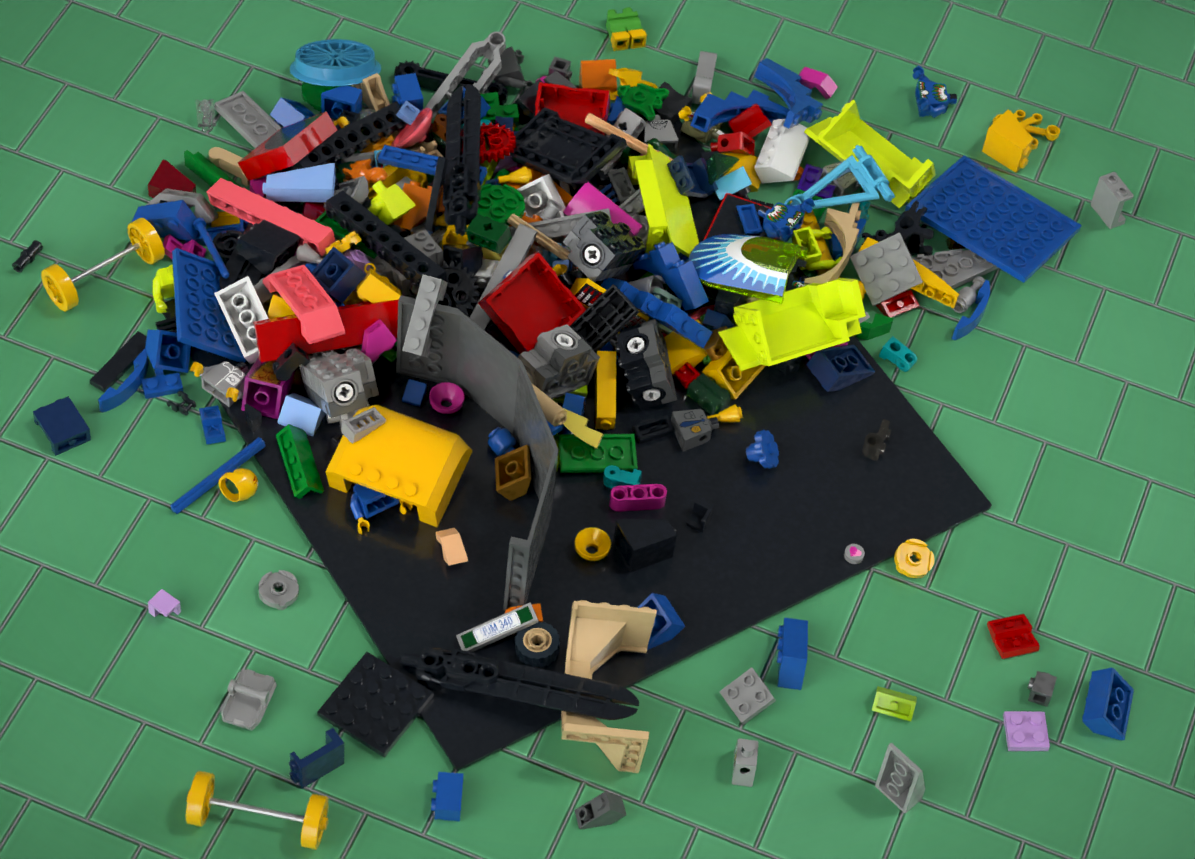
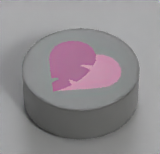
[844,544,865,564]

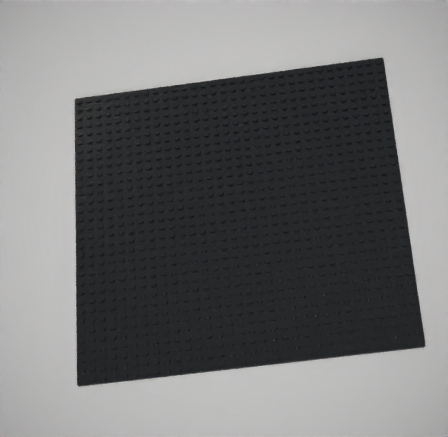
[162,113,992,770]

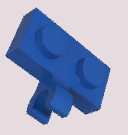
[141,368,183,399]

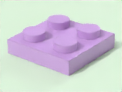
[1003,711,1050,751]

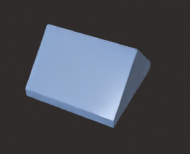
[278,393,326,436]

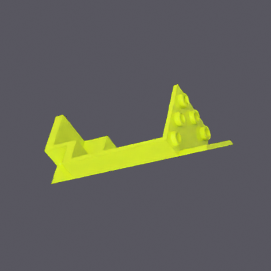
[804,100,936,208]
[627,143,699,258]
[718,278,866,371]

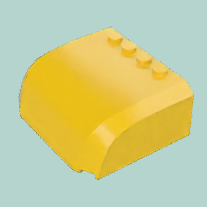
[326,405,472,528]

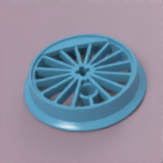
[290,39,381,86]

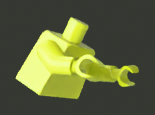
[368,180,416,225]
[792,226,842,271]
[152,265,175,313]

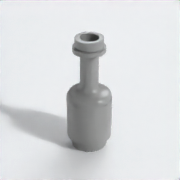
[952,276,985,313]

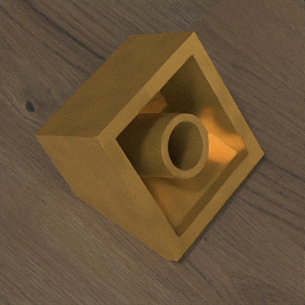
[495,445,531,501]

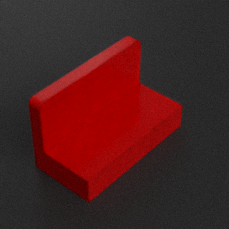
[728,103,772,138]

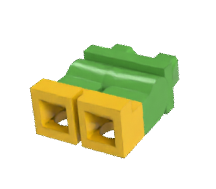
[606,7,647,51]

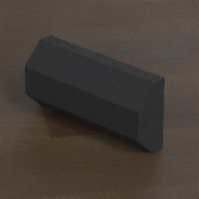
[570,284,639,353]

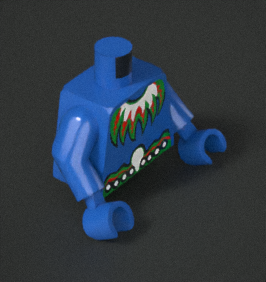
[913,66,957,118]
[758,198,815,245]

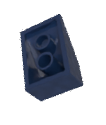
[806,345,875,392]

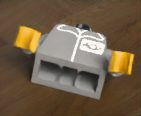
[189,361,248,407]

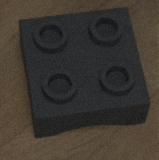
[653,82,692,125]

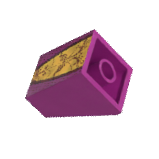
[241,358,295,419]

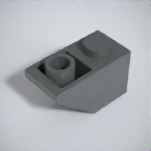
[575,791,626,829]

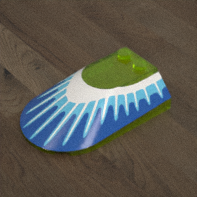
[688,234,808,304]

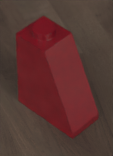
[148,159,196,208]

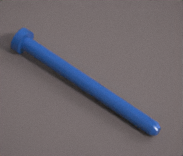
[193,218,229,278]

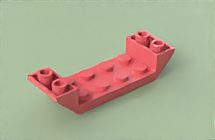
[262,265,345,344]

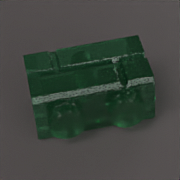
[686,373,731,415]

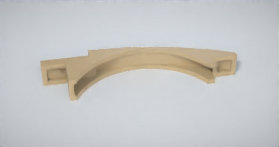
[351,73,443,157]
[804,202,861,285]

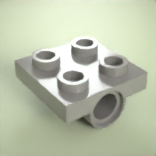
[719,667,776,725]

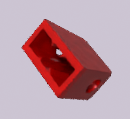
[710,132,755,156]

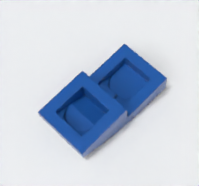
[199,405,226,444]

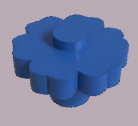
[746,430,779,469]

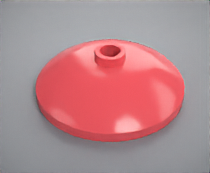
[391,108,433,149]

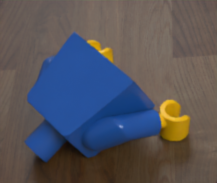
[350,484,412,534]

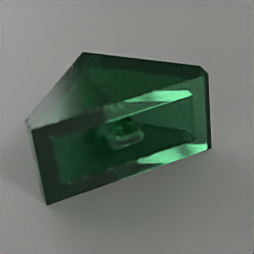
[706,152,739,185]

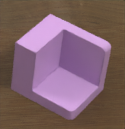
[148,589,181,617]

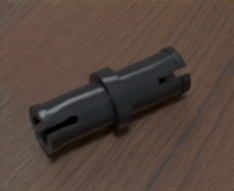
[12,240,43,273]

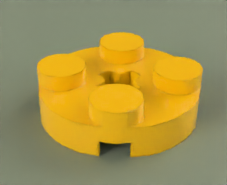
[325,231,361,255]
[894,539,934,578]

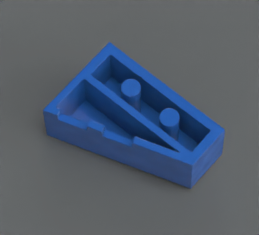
[132,200,199,240]
[777,618,808,690]

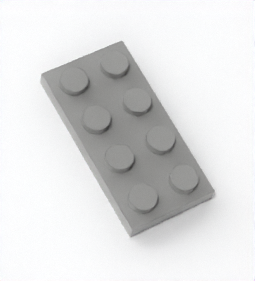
[214,91,281,148]

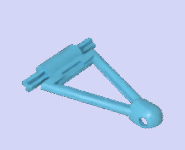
[784,145,895,212]

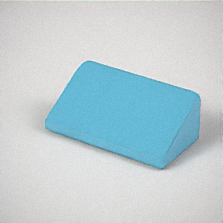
[715,166,752,200]

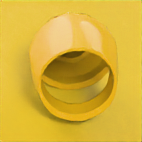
[219,468,258,502]

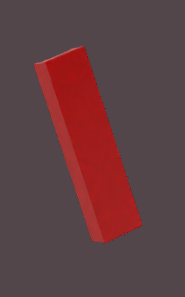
[253,299,399,363]

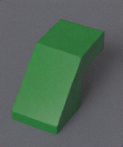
[855,313,894,340]

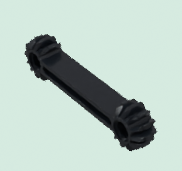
[394,60,508,105]

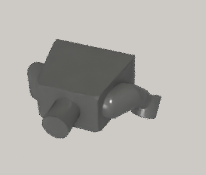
[481,46,533,92]

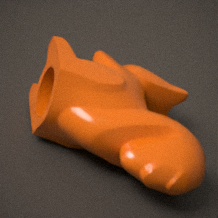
[342,159,387,183]

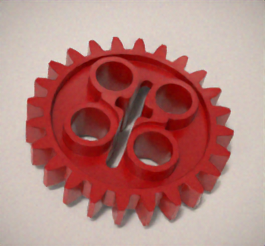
[463,122,516,163]

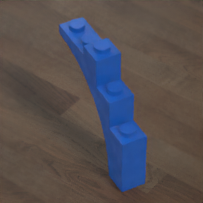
[754,58,823,129]
[690,89,789,133]
[601,278,713,348]

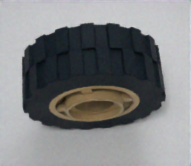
[515,622,560,668]

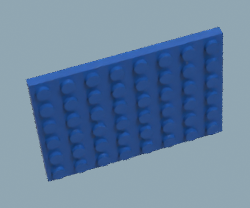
[905,155,1082,283]

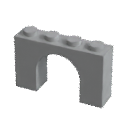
[402,275,448,358]

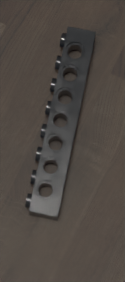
[290,101,406,170]
[326,190,446,288]

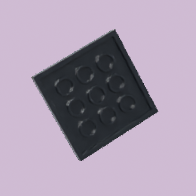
[317,652,434,758]

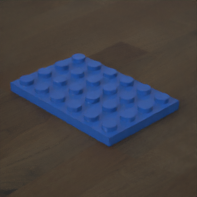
[172,248,246,363]

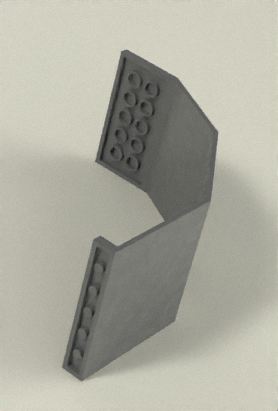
[396,295,558,611]

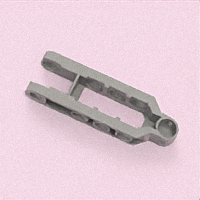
[424,31,506,119]

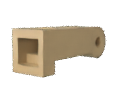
[209,147,250,187]

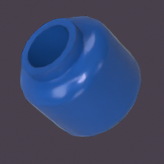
[488,427,516,456]

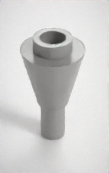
[296,243,323,264]

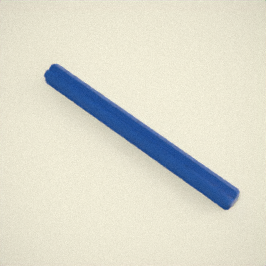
[170,437,266,514]

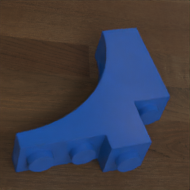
[633,241,709,311]

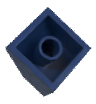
[311,247,367,303]

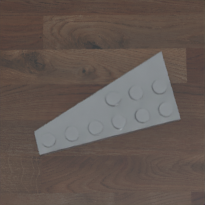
[912,249,998,289]

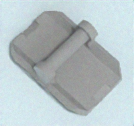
[221,669,277,730]

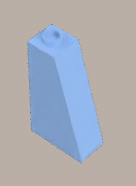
[262,163,336,202]

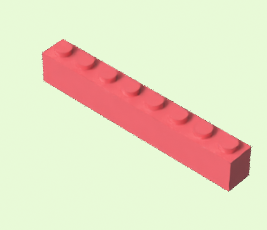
[207,178,335,257]

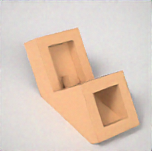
[435,528,468,565]

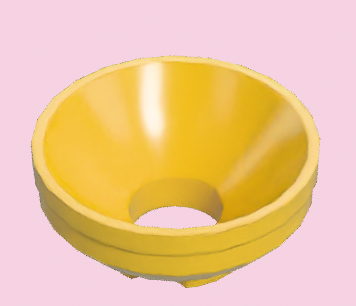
[575,528,611,561]

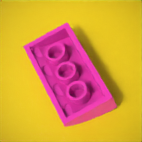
[563,182,643,236]

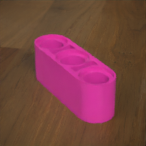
[609,484,667,512]

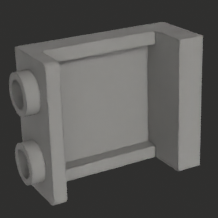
[1090,172,1134,229]

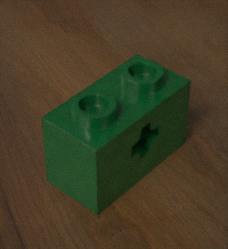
[466,214,512,254]

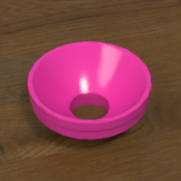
[429,382,464,414]

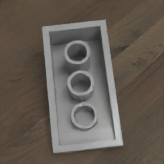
[875,743,925,813]

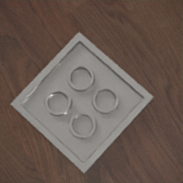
[850,232,923,306]

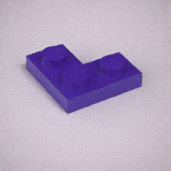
[797,164,836,199]

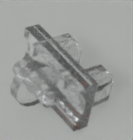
[195,99,216,131]

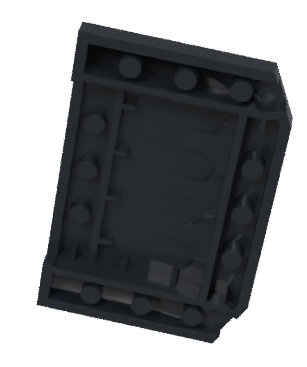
[510,107,627,183]

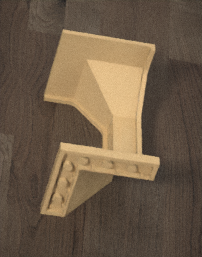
[561,600,657,773]

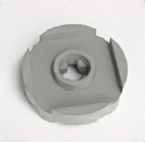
[259,570,299,610]

